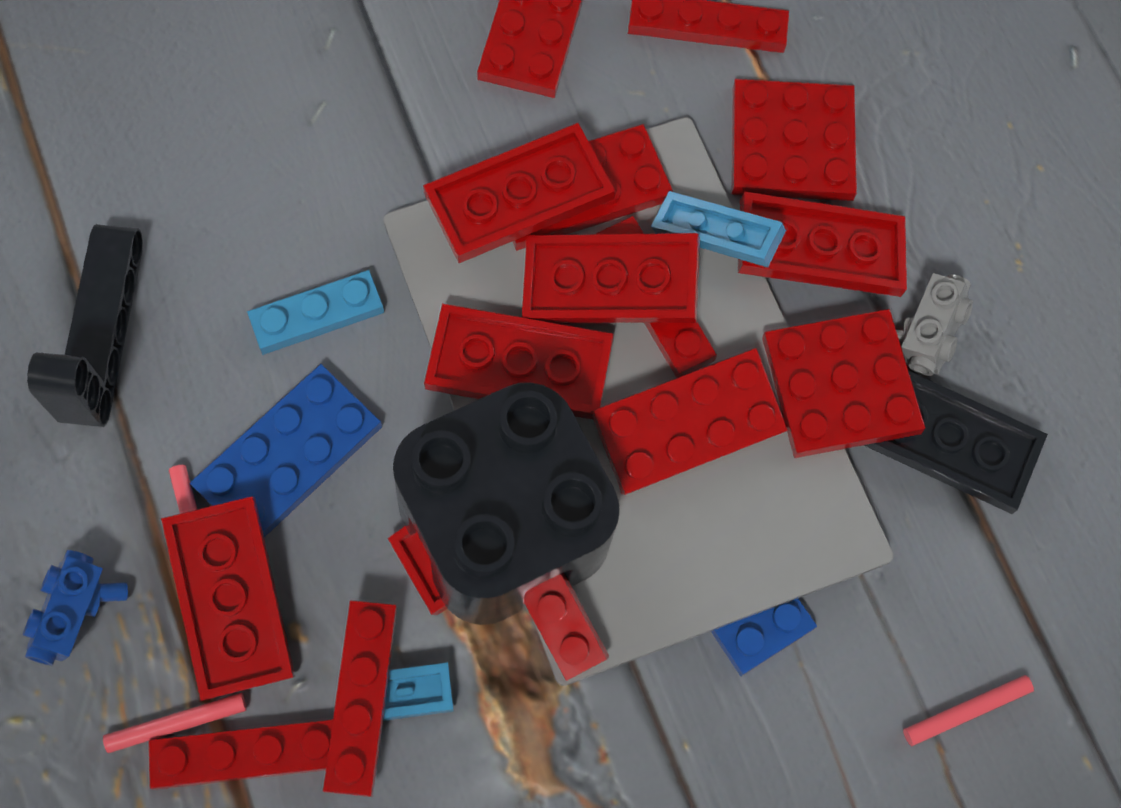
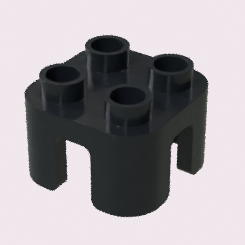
[393,383,620,625]

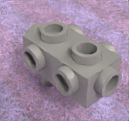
[896,273,973,376]

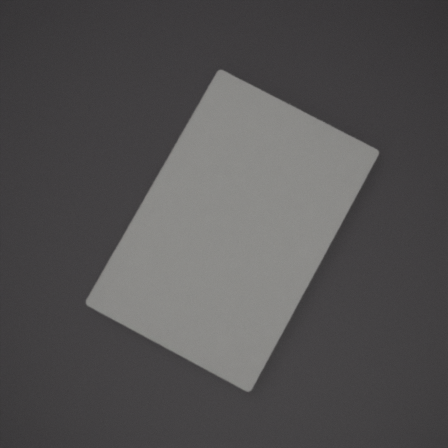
[383,117,893,686]

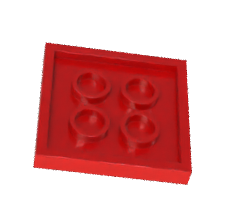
[731,79,857,201]
[762,309,926,458]

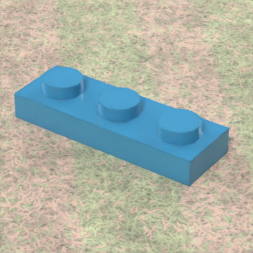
[651,191,786,268]
[247,270,384,355]

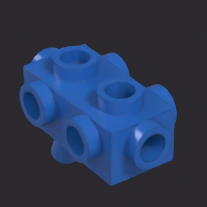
[23,550,128,666]

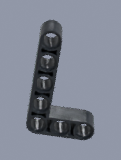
[27,224,143,427]

